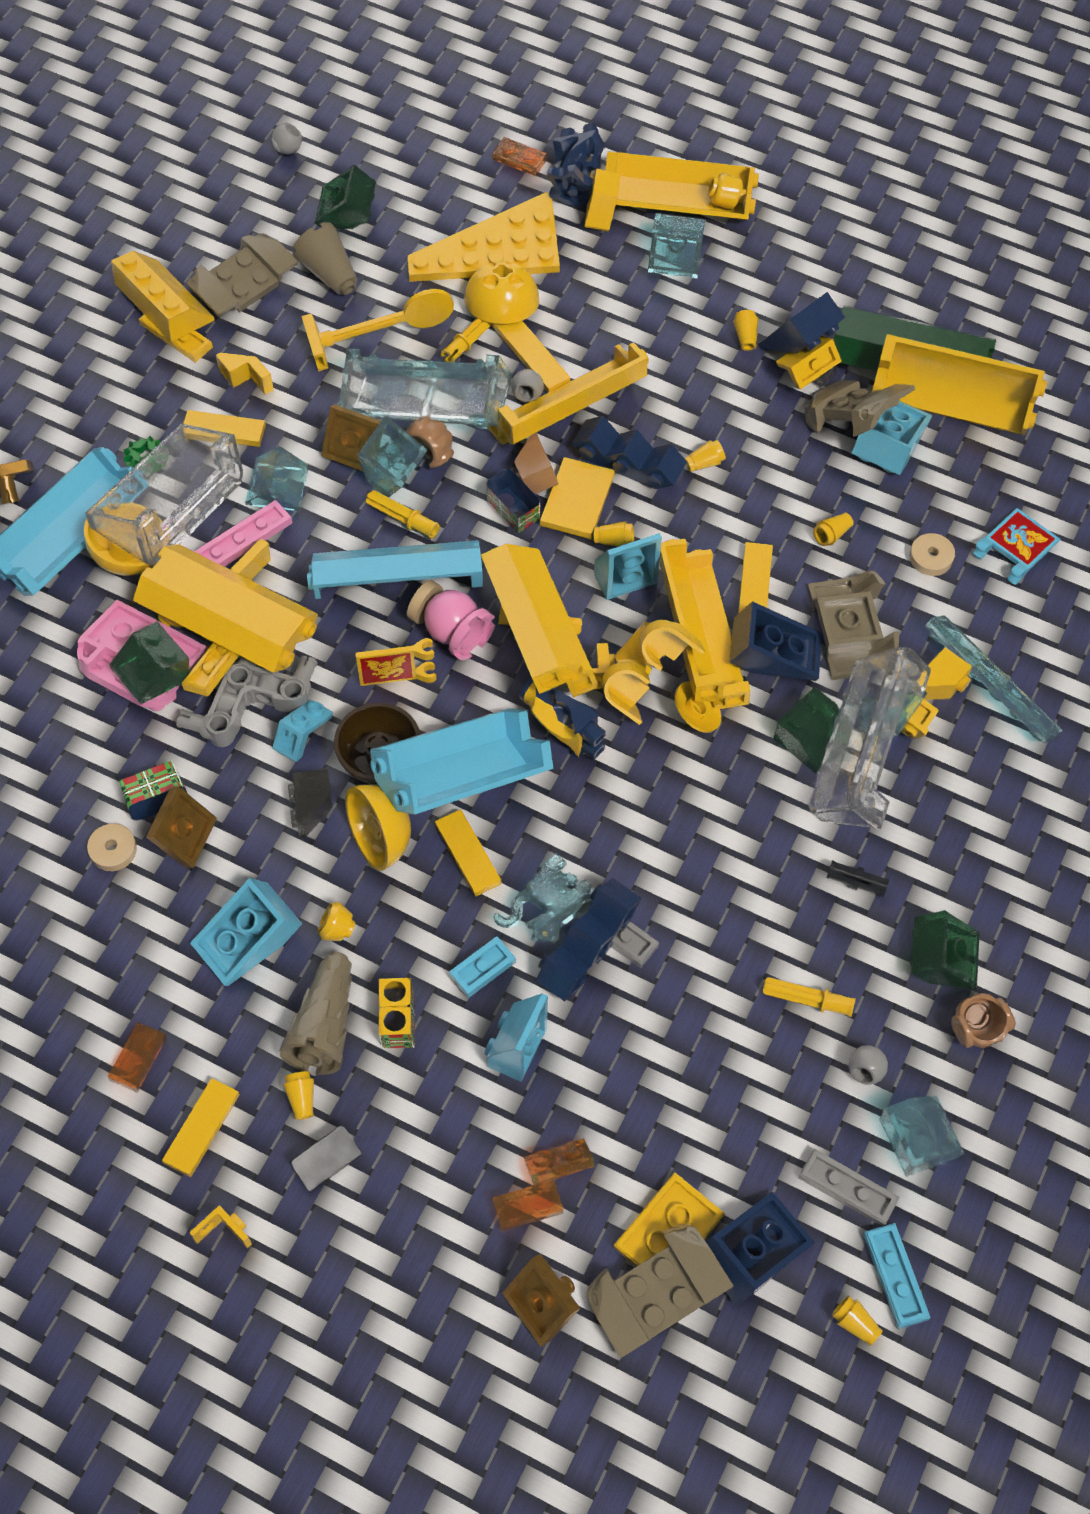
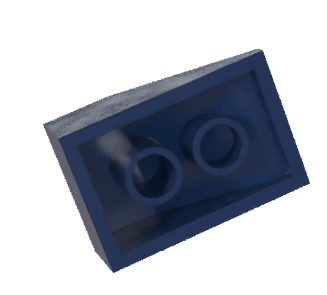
[758,292,846,353]
[730,601,822,681]
[706,1192,815,1307]

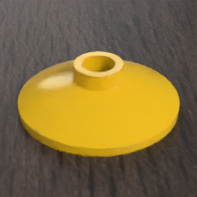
[675,681,721,733]

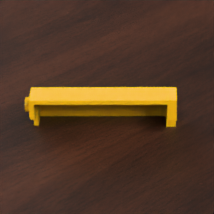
[605,151,759,220]
[485,342,649,444]
[659,539,751,709]
[133,544,318,673]
[481,544,599,698]

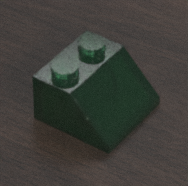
[314,165,376,230]
[110,621,190,705]
[773,687,854,774]
[910,910,980,989]

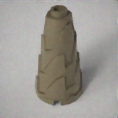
[279,952,352,1075]

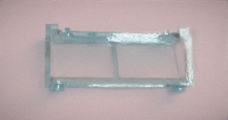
[339,348,512,429]

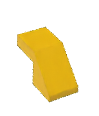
[584,169,621,232]
[216,353,274,395]

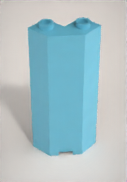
[0,447,149,596]
[307,540,483,599]
[370,708,553,814]

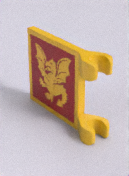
[356,638,436,686]

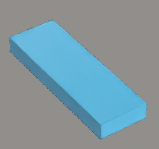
[863,1223,931,1329]

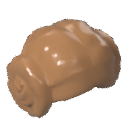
[405,415,454,469]
[951,993,1016,1049]

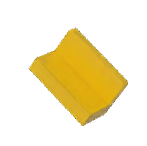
[776,336,842,390]

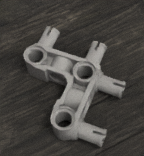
[176,656,317,747]

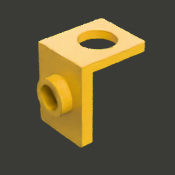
[190,1205,252,1248]

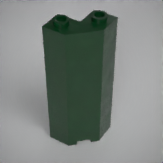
[829,305,996,371]

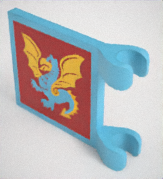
[973,508,1060,585]

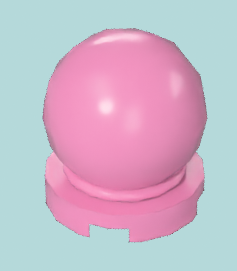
[424,590,495,661]

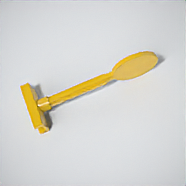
[302,289,454,371]

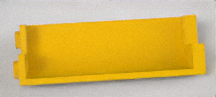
[872,334,1047,435]

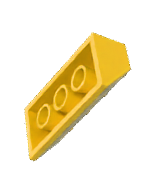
[111,251,214,342]

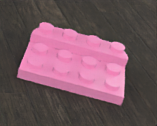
[77,600,209,711]

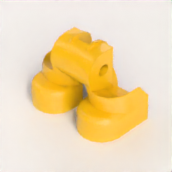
[602,620,706,725]

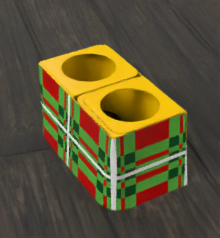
[379,978,415,1048]

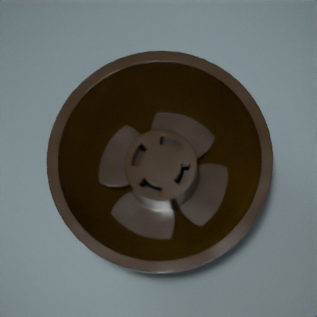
[334,703,421,784]

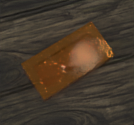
[493,137,547,176]
[108,1022,167,1093]
[524,1138,595,1186]
[493,1180,564,1232]

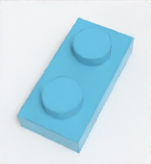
[449,936,516,998]

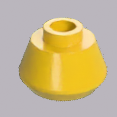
[318,901,356,941]

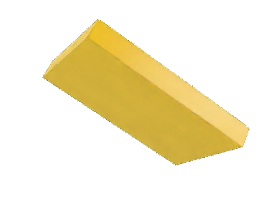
[540,457,615,539]
[613,1172,725,1267]

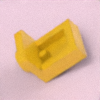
[592,643,615,689]
[894,693,939,739]

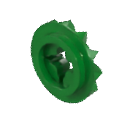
[124,436,167,474]

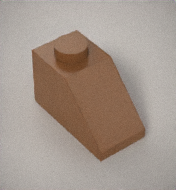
[514,433,559,494]

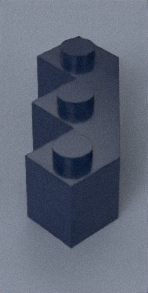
[572,415,687,489]
[536,878,642,1002]

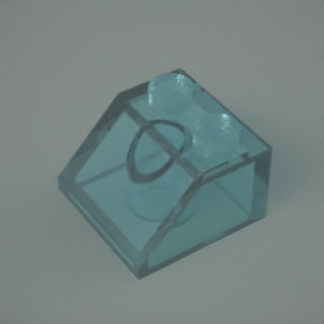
[648,213,705,278]
[357,415,427,497]
[879,1096,965,1177]

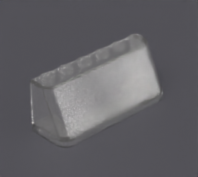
[85,423,243,566]
[809,647,931,829]

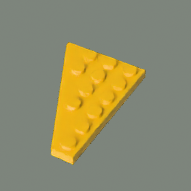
[408,192,560,282]

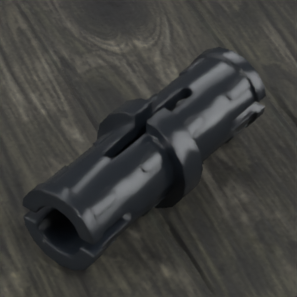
[826,860,889,897]

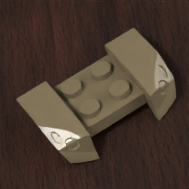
[187,233,298,317]
[805,380,915,437]
[807,571,899,680]
[587,1224,734,1359]

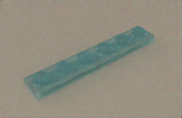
[925,615,1063,743]

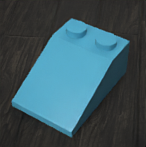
[852,400,933,475]
[594,533,662,600]
[190,878,302,986]
[484,993,548,1082]

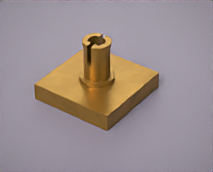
[321,404,383,473]
[0,459,34,504]
[146,786,217,868]
[502,1254,580,1347]

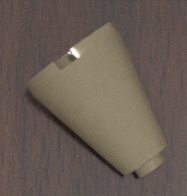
[292,222,358,295]

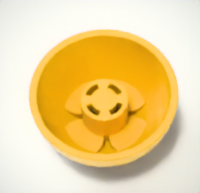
[464,261,539,324]
[84,503,167,576]
[345,785,411,871]

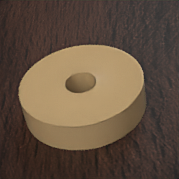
[910,533,955,576]
[407,580,443,624]
[87,824,137,871]

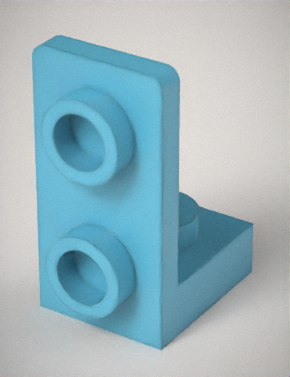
[273,700,333,762]

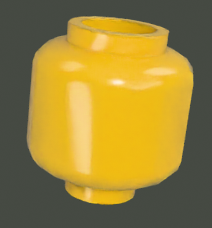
[708,173,746,210]

